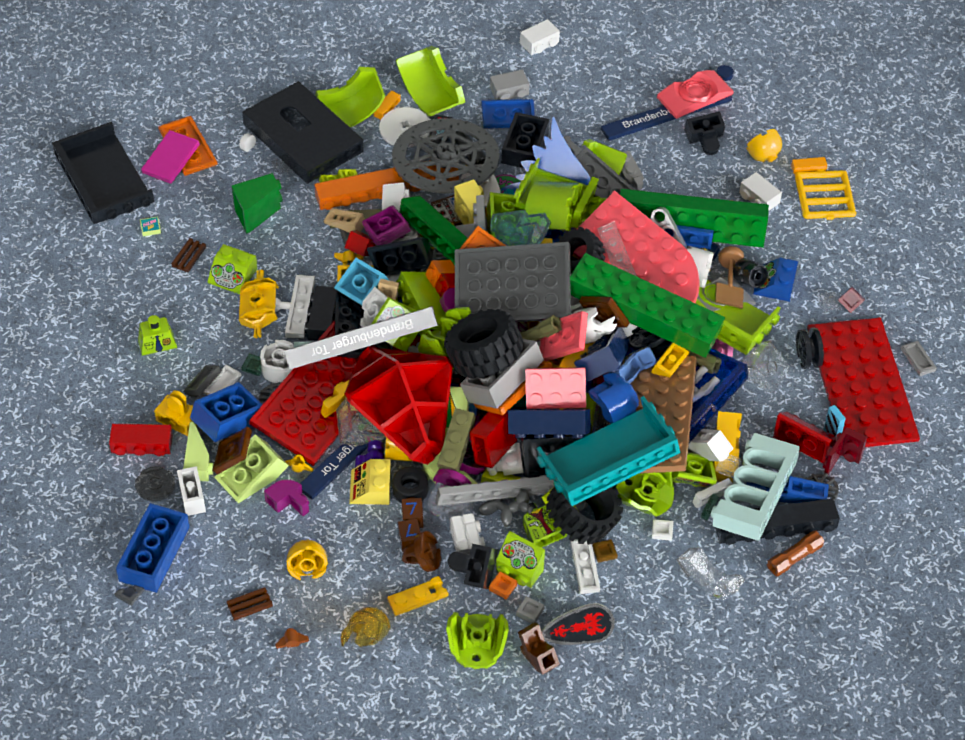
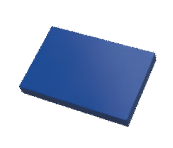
[481,99,535,129]

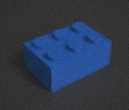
[190,382,263,442]

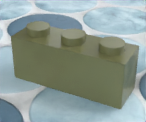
[437,408,476,472]

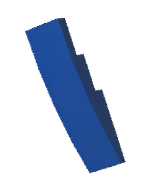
[745,476,829,503]

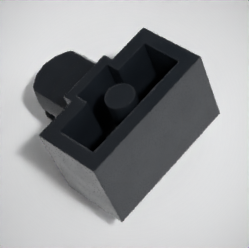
[684,111,725,155]
[448,543,498,589]

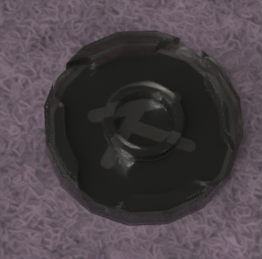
[135,466,175,502]

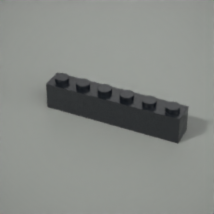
[715,499,840,545]

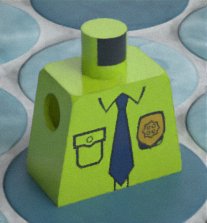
[138,315,177,356]

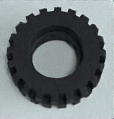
[444,309,524,379]

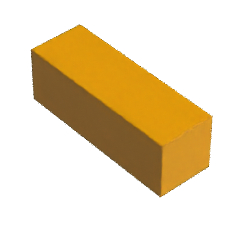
[373,90,401,120]
[791,157,827,174]

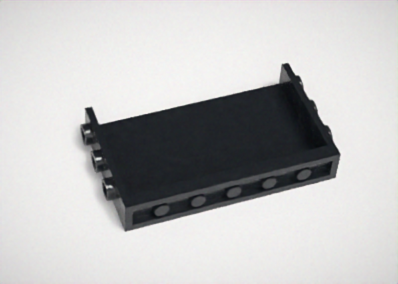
[52,122,154,224]

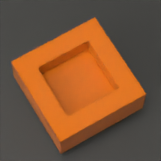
[489,571,517,600]

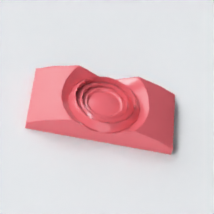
[657,70,734,119]

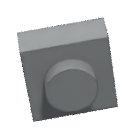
[516,596,544,623]

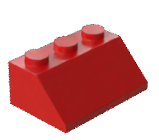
[773,411,836,464]

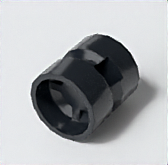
[733,258,768,288]

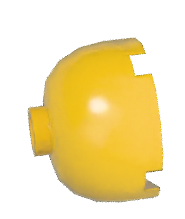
[746,129,782,162]
[286,539,328,580]

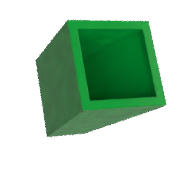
[231,173,283,234]

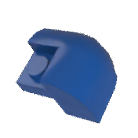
[588,373,640,424]

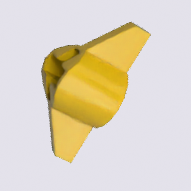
[334,250,364,265]
[285,455,314,473]

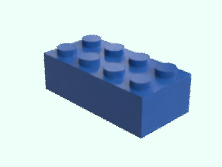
[116,503,190,593]

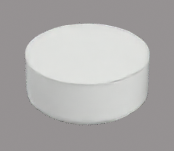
[240,133,256,152]

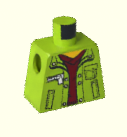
[523,502,567,547]

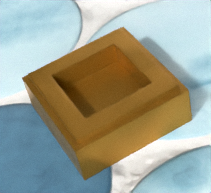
[592,539,618,563]

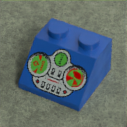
[753,258,798,302]

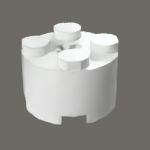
[687,246,714,288]
[260,340,295,384]

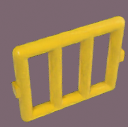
[794,169,856,220]

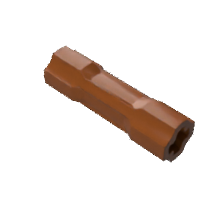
[767,531,824,577]

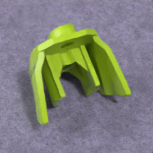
[418,307,471,369]
[616,472,674,517]
[446,612,509,669]

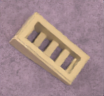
[324,208,365,233]

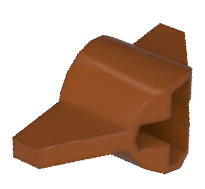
[276,628,309,649]

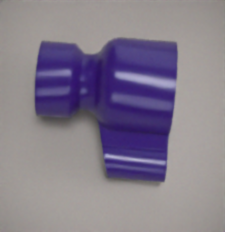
[355,440,385,468]

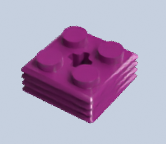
[362,205,411,246]

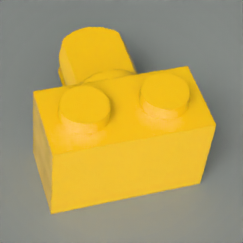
[154,390,197,436]

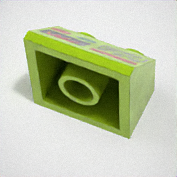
[672,453,717,488]

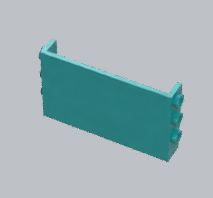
[536,396,680,506]

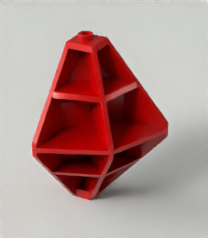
[345,345,453,465]

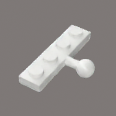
[275,275,315,339]

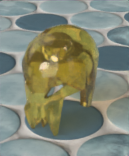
[341,607,390,647]

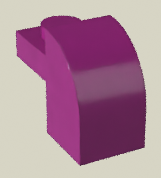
[264,480,309,516]

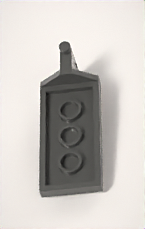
[564,135,635,198]

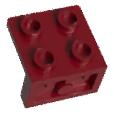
[823,427,867,475]

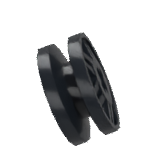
[629,327,672,358]
[796,328,824,369]

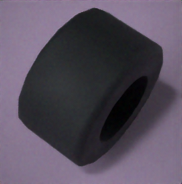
[392,466,428,503]

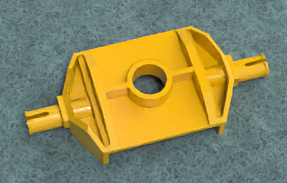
[239,269,279,338]

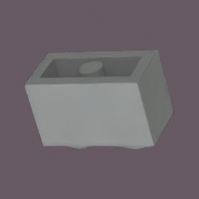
[490,69,529,100]

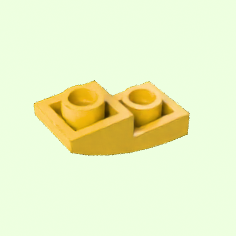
[321,380,349,418]

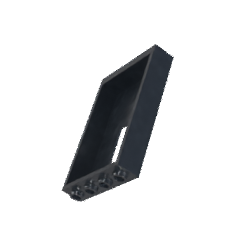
[242,81,364,184]

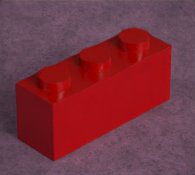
[109,424,173,456]

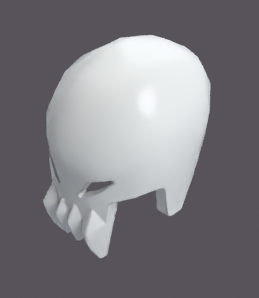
[571,307,617,344]

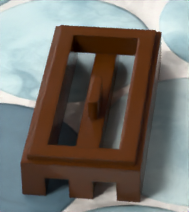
[172,238,206,273]
[226,587,273,621]

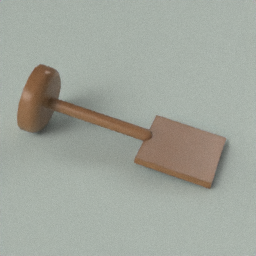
[715,246,744,309]

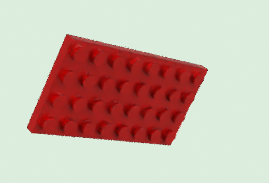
[807,317,920,447]
[249,320,375,466]

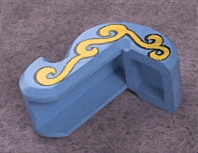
[614,347,657,383]

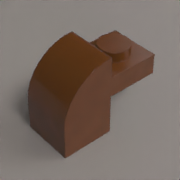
[518,622,560,675]

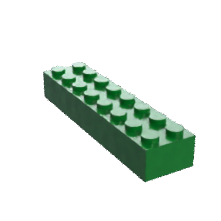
[620,189,769,248]
[570,253,725,358]

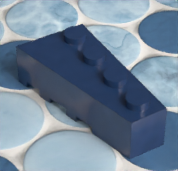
[574,327,630,382]
[508,407,591,438]

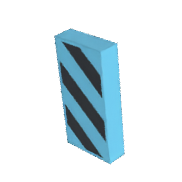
[823,405,846,437]

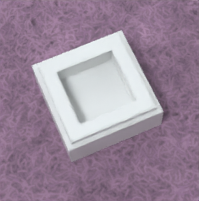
[652,519,673,541]

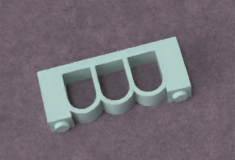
[711,433,800,541]

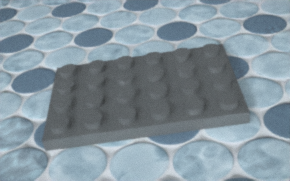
[455,242,571,322]

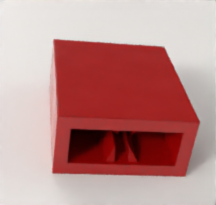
[470,409,517,468]

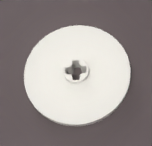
[379,107,430,148]

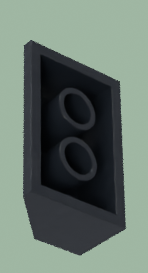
[367,237,433,276]

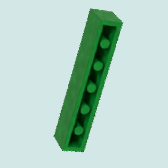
[399,196,468,265]

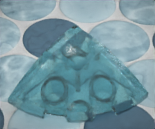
[491,210,551,246]

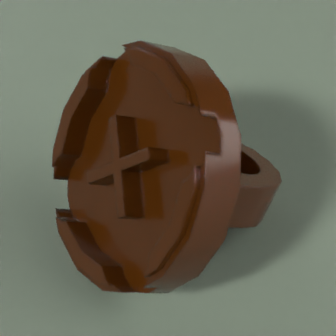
[402,531,441,572]

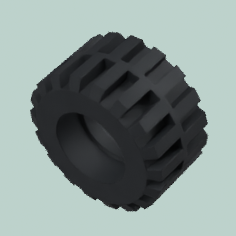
[555,227,605,274]

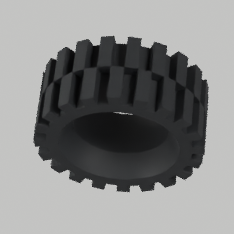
[546,486,623,545]

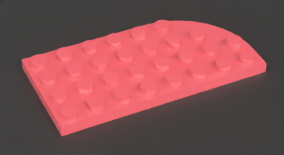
[573,191,700,303]

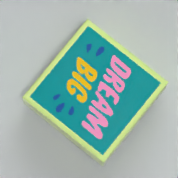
[140,217,161,236]

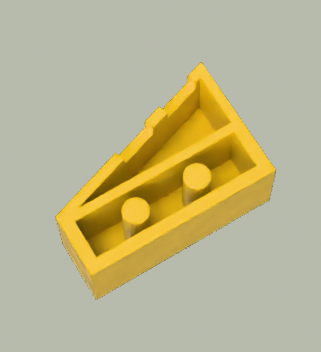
[713,411,742,483]

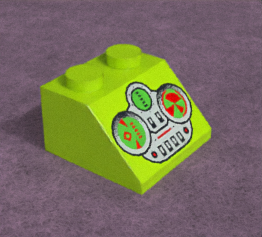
[207,244,258,294]
[371,297,419,351]
[496,531,545,588]

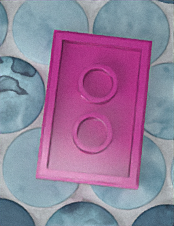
[141,130,200,184]

